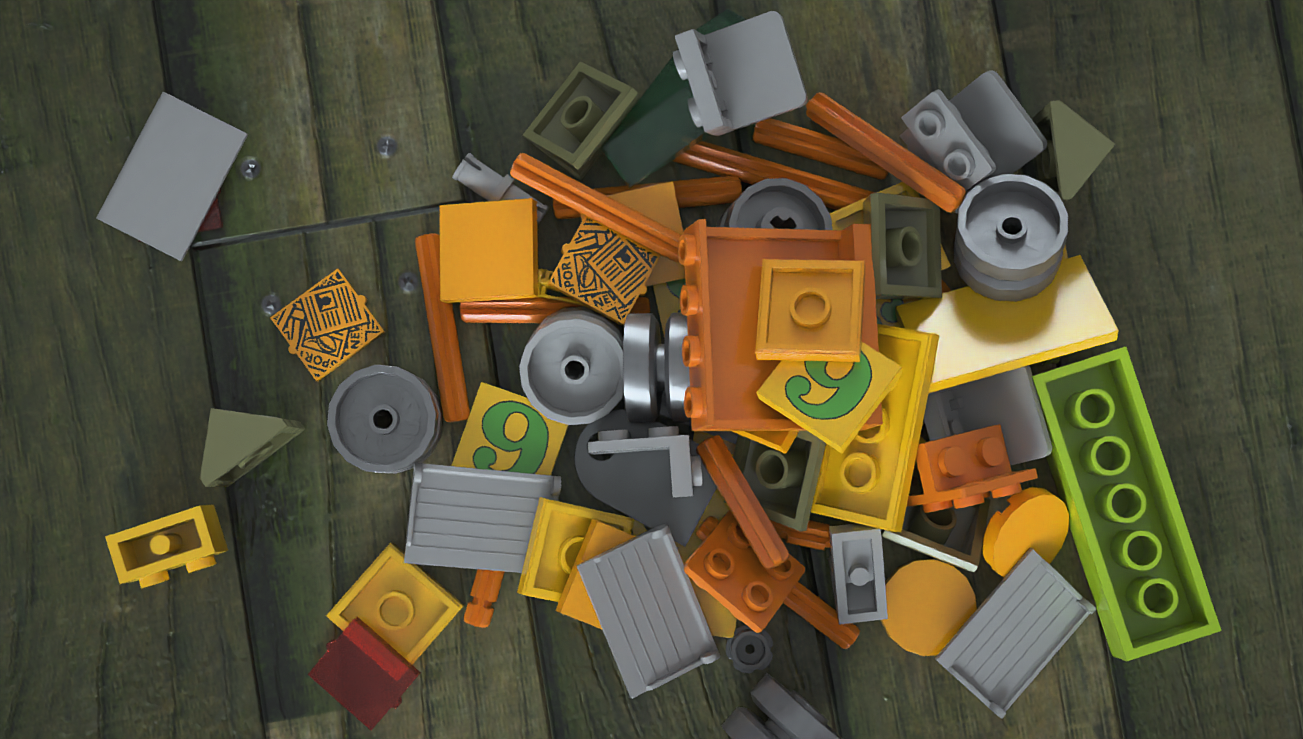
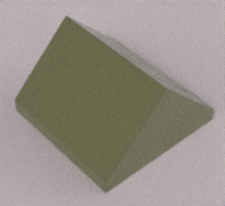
[522,61,639,181]
[1032,100,1115,204]
[863,193,942,299]
[200,408,305,487]
[724,431,826,531]
[881,470,990,573]

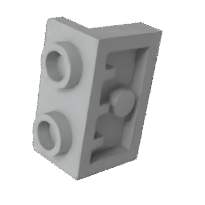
[901,89,997,191]

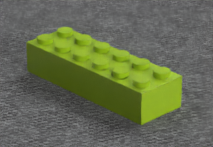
[1032,347,1221,661]

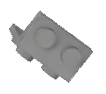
[673,11,808,136]
[899,70,1047,214]
[923,365,1052,466]
[588,426,702,498]

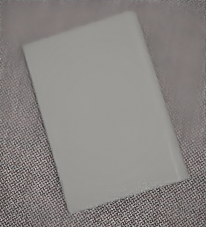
[96,91,248,261]
[404,463,561,573]
[576,524,721,699]
[934,547,1096,719]

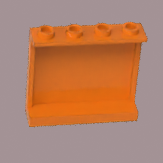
[678,219,883,431]

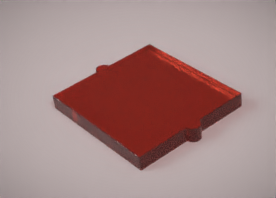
[308,616,421,730]

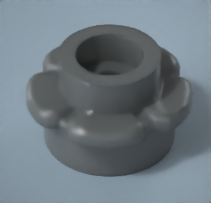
[725,625,773,673]

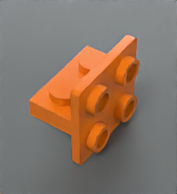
[907,424,1038,513]
[684,510,805,633]

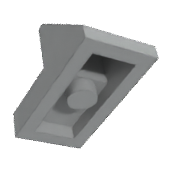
[828,523,888,625]

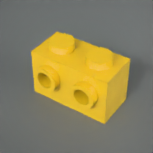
[105,505,228,589]

